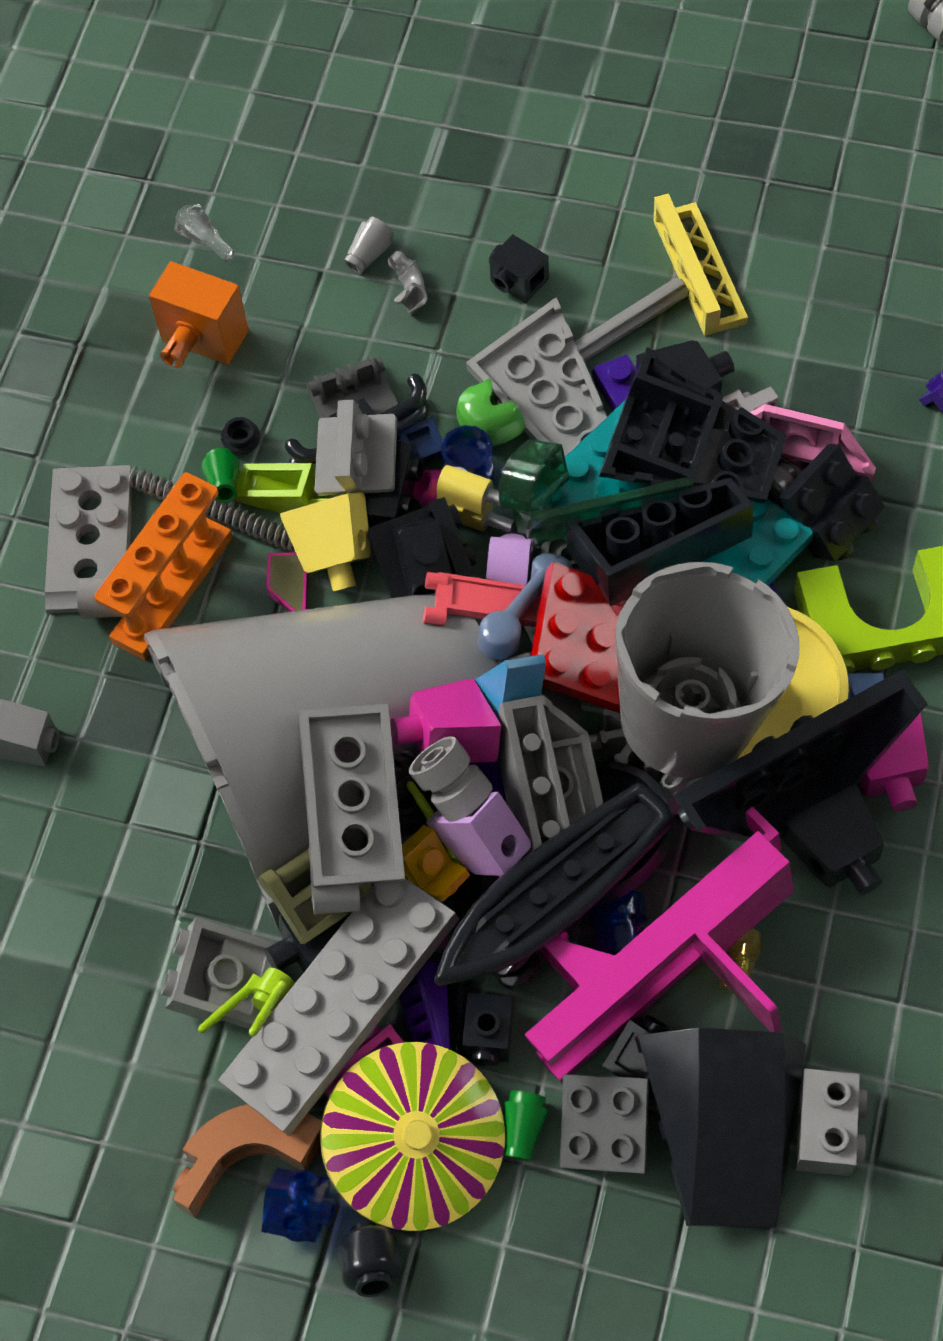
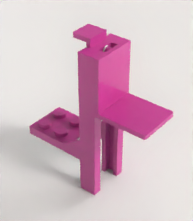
[525,807,794,1084]

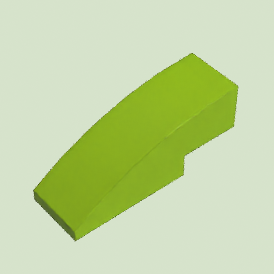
[235,463,344,513]

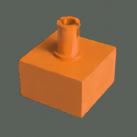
[149,261,249,368]

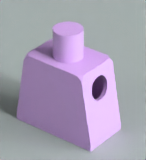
[426,792,531,877]

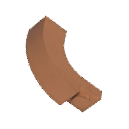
[173,1104,321,1218]

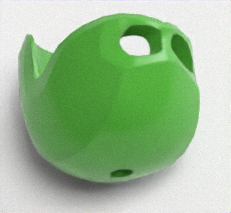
[456,379,526,447]

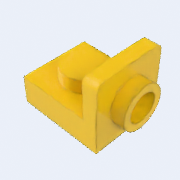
[402,825,470,903]

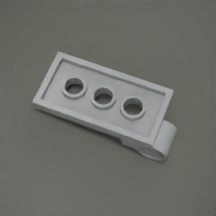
[44,465,133,619]
[299,704,405,915]

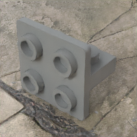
[315,400,397,496]

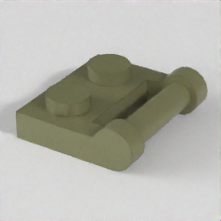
[258,840,372,944]

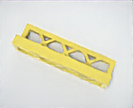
[653,193,748,336]

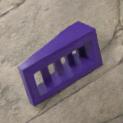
[399,960,450,1050]

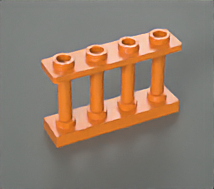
[94,472,233,661]

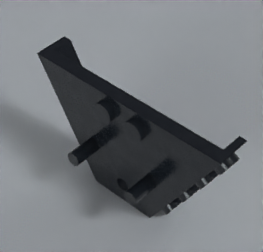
[673,670,928,843]

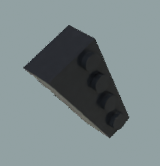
[565,478,754,607]

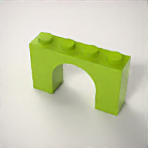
[794,546,943,674]

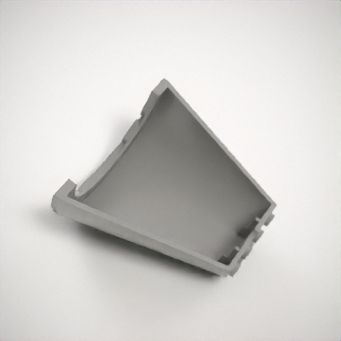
[143,592,503,929]

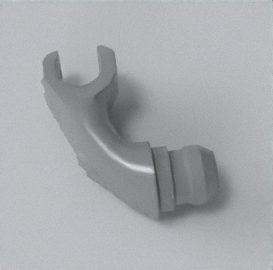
[388,251,427,316]

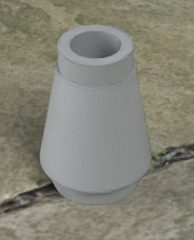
[343,217,394,275]

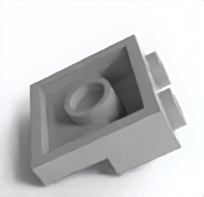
[161,917,276,1029]

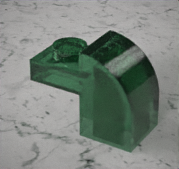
[499,439,570,539]

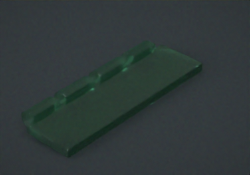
[526,477,693,545]

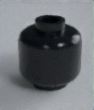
[337,1222,402,1297]

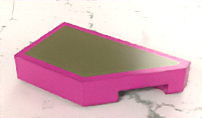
[266,552,309,612]

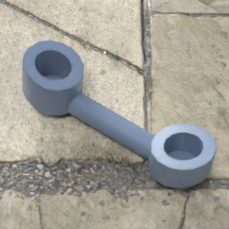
[478,553,573,660]

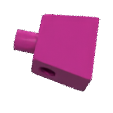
[390,678,501,763]
[858,713,928,812]

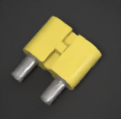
[437,465,516,533]

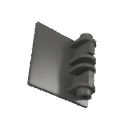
[305,355,405,420]
[560,1075,649,1174]

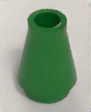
[201,448,240,503]
[504,1091,549,1161]

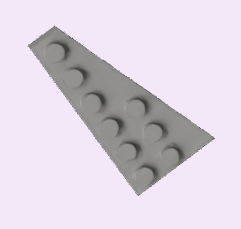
[466,297,607,465]

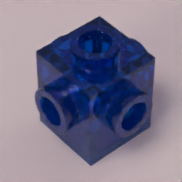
[261,1167,336,1243]

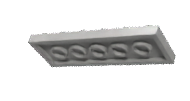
[218,878,459,1136]

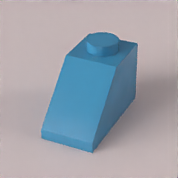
[475,654,546,720]

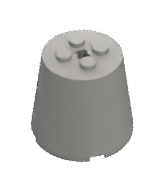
[615,562,800,778]

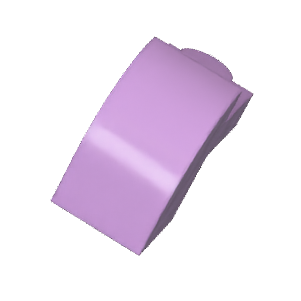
[486,534,534,585]

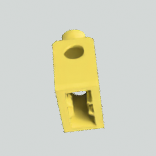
[280,492,371,592]

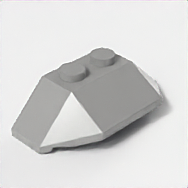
[498,695,603,857]

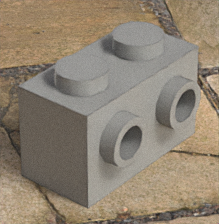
[795,1068,867,1176]

